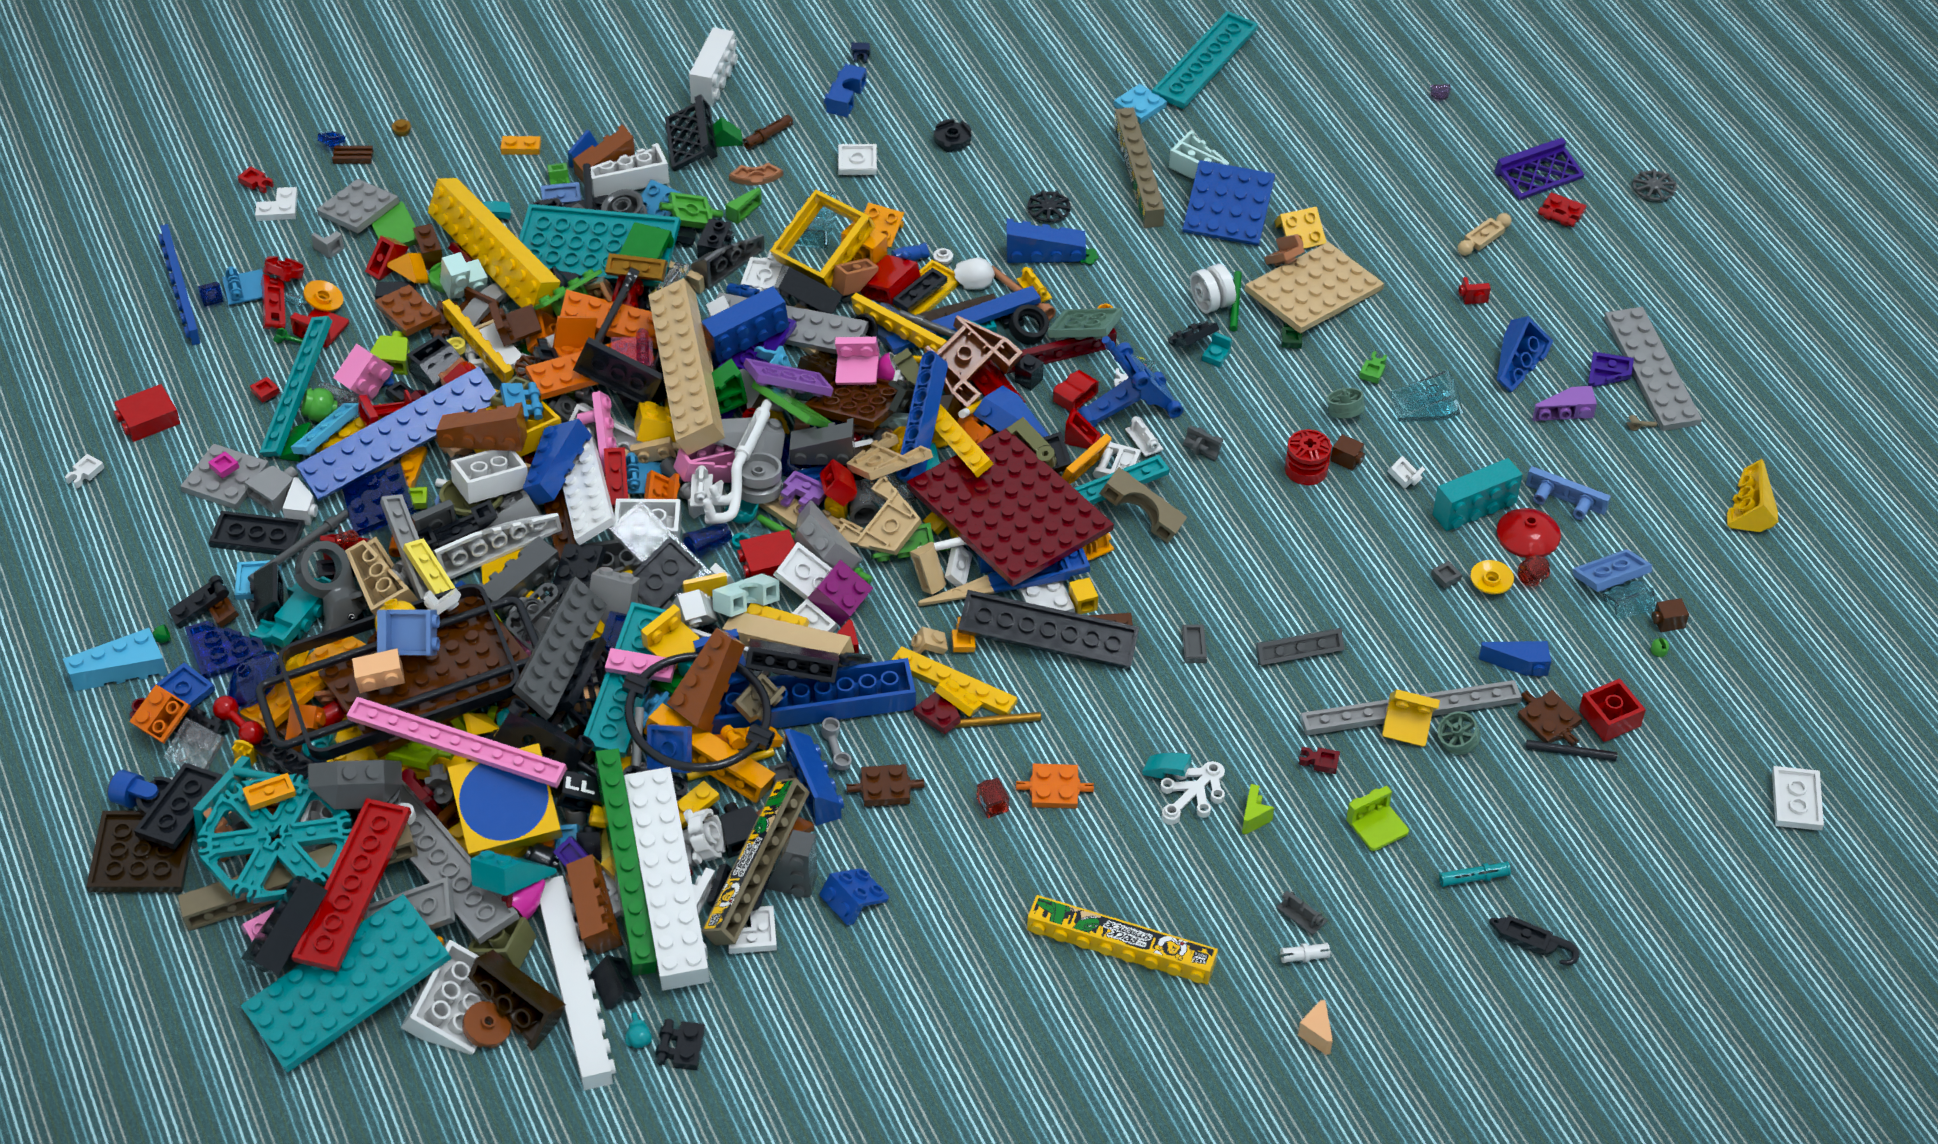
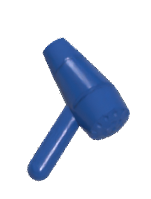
[891,242,930,261]

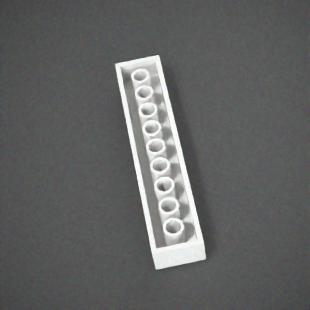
[624,767,710,991]

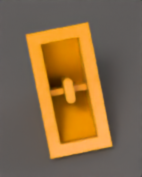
[387,253,429,283]

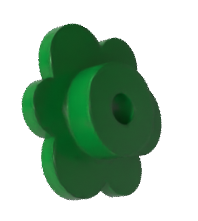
[1079,248,1099,265]

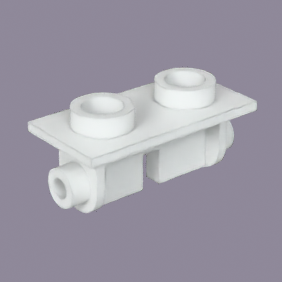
[1125,416,1163,457]
[690,465,713,507]

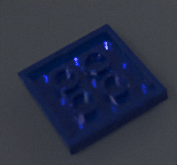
[342,463,416,537]

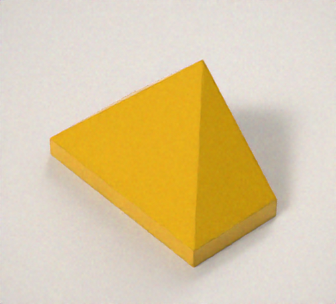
[463,712,499,736]

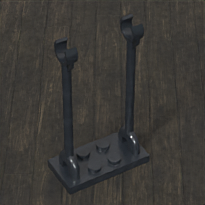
[573,267,663,403]

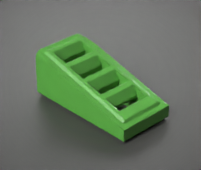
[725,187,762,224]

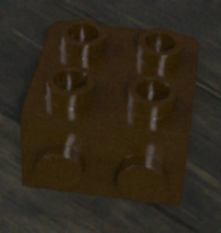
[797,351,837,384]

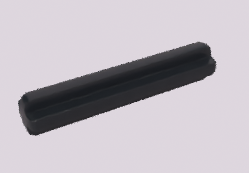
[839,652,874,666]

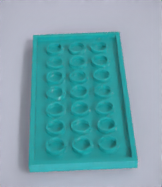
[519,204,681,287]
[240,894,452,1073]

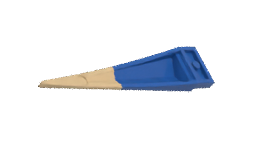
[918,548,1090,606]

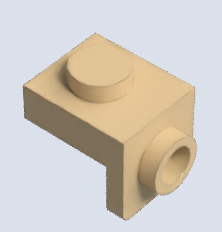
[911,626,948,655]

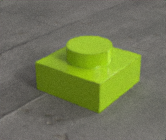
[405,487,428,509]

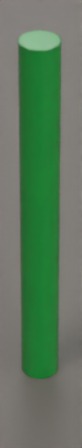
[1229,271,1242,332]

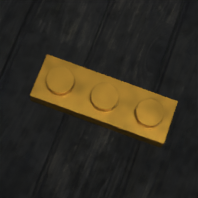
[605,253,668,282]

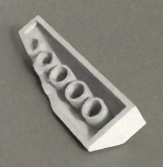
[432,513,562,580]

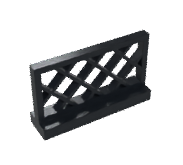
[665,94,718,171]
[555,636,609,731]

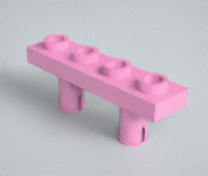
[577,391,617,475]

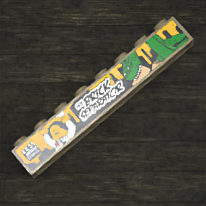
[1114,107,1165,228]
[701,778,810,946]

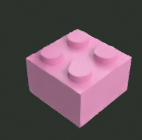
[333,343,394,402]

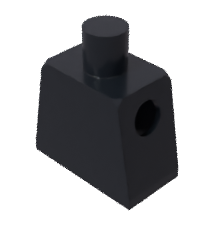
[720,802,758,858]

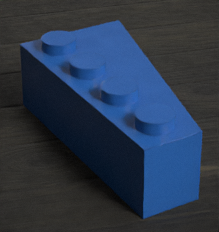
[1006,218,1086,263]
[523,418,592,505]

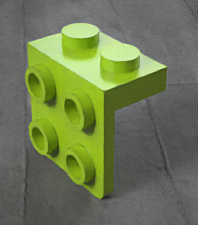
[1346,785,1409,851]

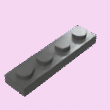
[1255,628,1345,665]

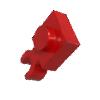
[237,166,274,193]

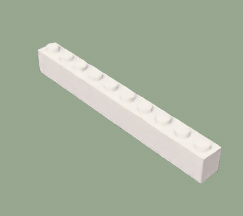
[539,876,616,1091]

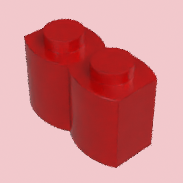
[1053,370,1099,411]

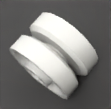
[1190,263,1236,313]

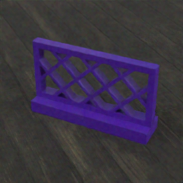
[1494,137,1585,200]

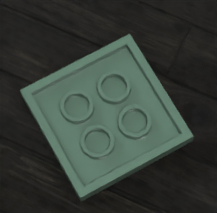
[1048,308,1123,340]

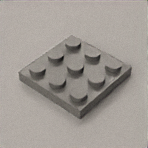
[316,179,400,233]
[180,443,269,510]

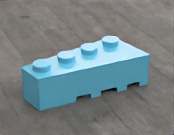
[63,628,168,691]

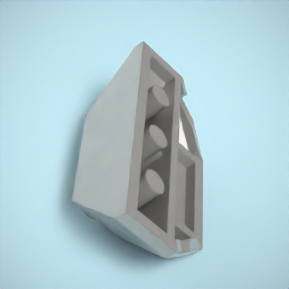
[794,501,863,571]

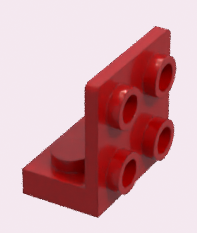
[290,308,349,348]

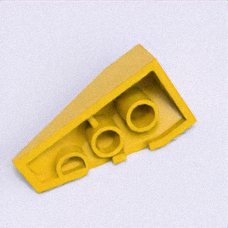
[1727,459,1778,532]

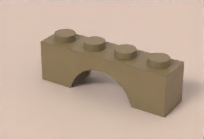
[1099,467,1187,544]

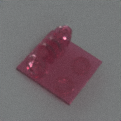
[611,328,653,367]

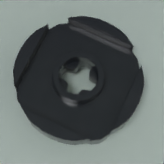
[934,119,971,152]

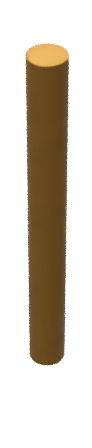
[954,712,1041,728]

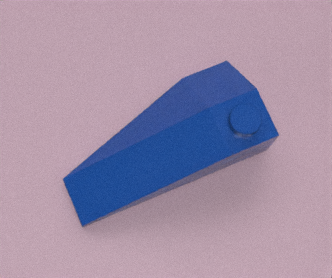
[1497,316,1553,392]

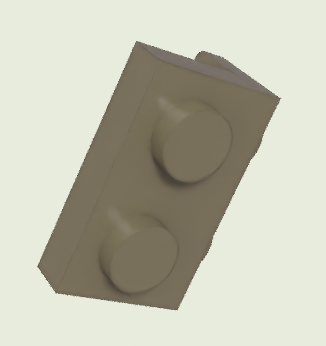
[732,672,786,723]

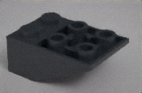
[407,335,461,391]

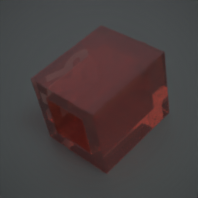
[977,777,1009,818]

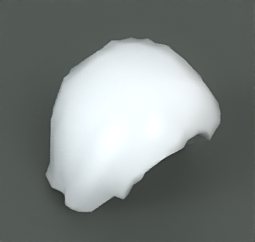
[954,257,995,290]

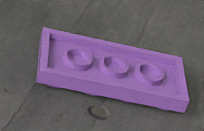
[743,358,834,397]

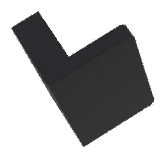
[590,955,642,1010]

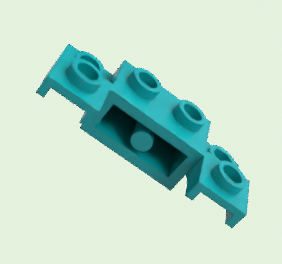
[249,576,331,648]

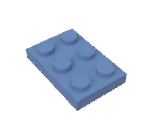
[1573,549,1652,592]

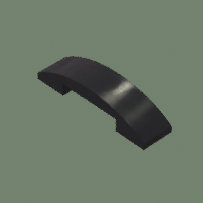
[417,500,498,551]

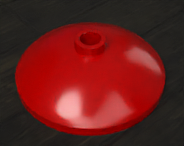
[1496,508,1561,558]

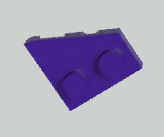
[1588,352,1634,388]

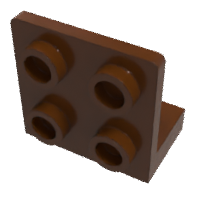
[488,301,542,346]

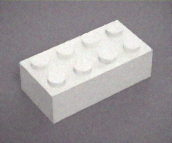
[689,27,738,107]

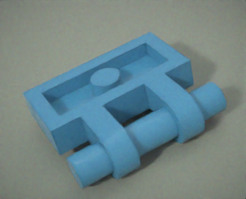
[500,382,543,421]

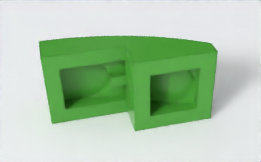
[547,163,570,185]

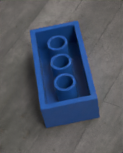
[702,286,789,363]

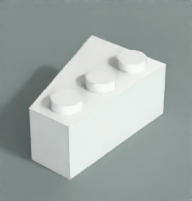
[669,589,718,629]

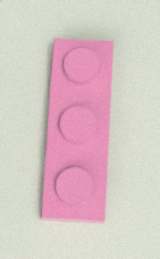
[605,648,676,683]

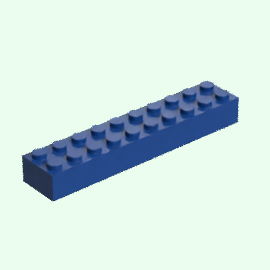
[711,658,916,734]

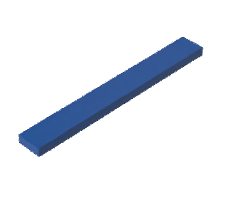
[885,286,1041,355]

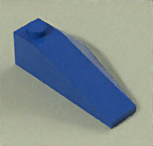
[973,386,1049,437]

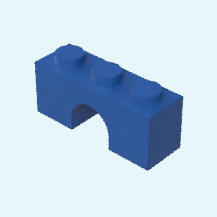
[824,63,867,117]

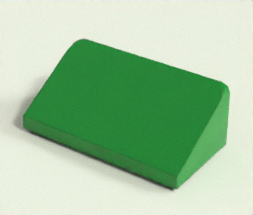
[280,422,313,462]

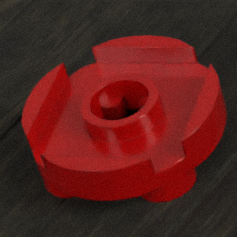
[263,256,305,282]

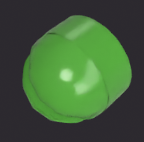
[1650,638,1669,657]

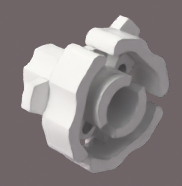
[682,809,726,865]

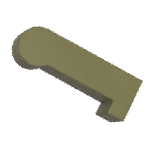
[892,348,919,384]
[1006,417,1057,468]

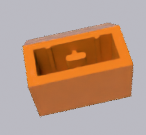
[129,684,191,744]

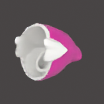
[877,352,905,381]

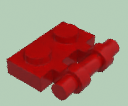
[1538,192,1587,227]

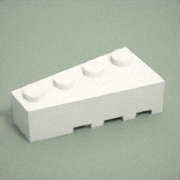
[591,143,670,198]

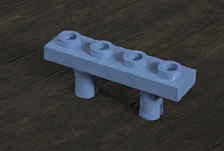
[1525,466,1611,520]

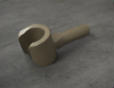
[1626,415,1657,431]

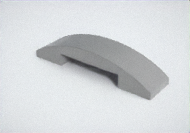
[452,282,511,338]

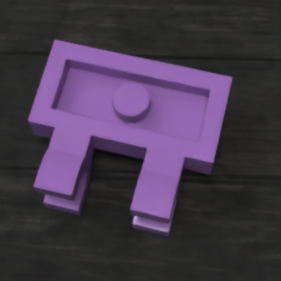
[780,471,827,513]

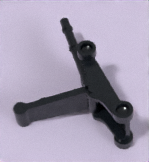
[487,698,597,789]

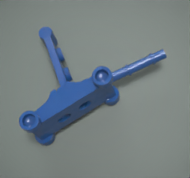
[1078,336,1184,427]

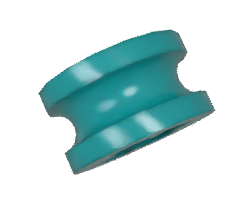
[732,532,751,553]

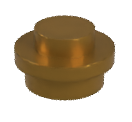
[392,119,411,137]

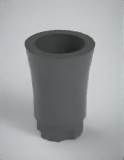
[848,480,879,527]

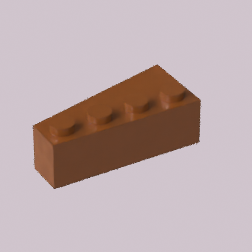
[436,402,528,451]
[667,628,745,733]
[566,854,623,955]

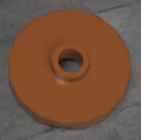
[462,1001,512,1048]

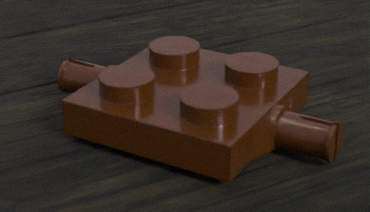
[1518,690,1582,746]
[846,764,924,807]

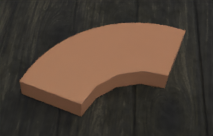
[729,163,783,185]

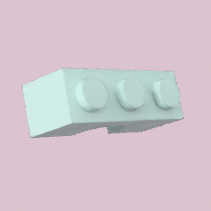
[712,574,780,617]

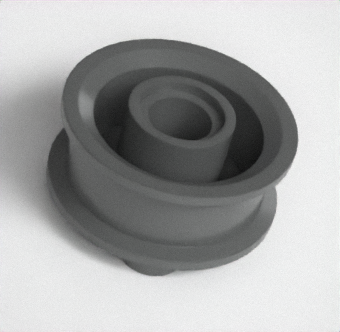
[601,189,647,214]

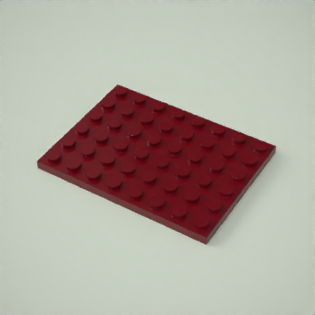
[907,428,1114,587]

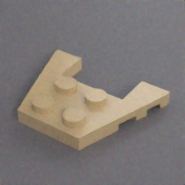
[846,431,933,480]
[838,475,922,555]

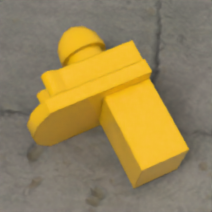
[231,740,258,767]

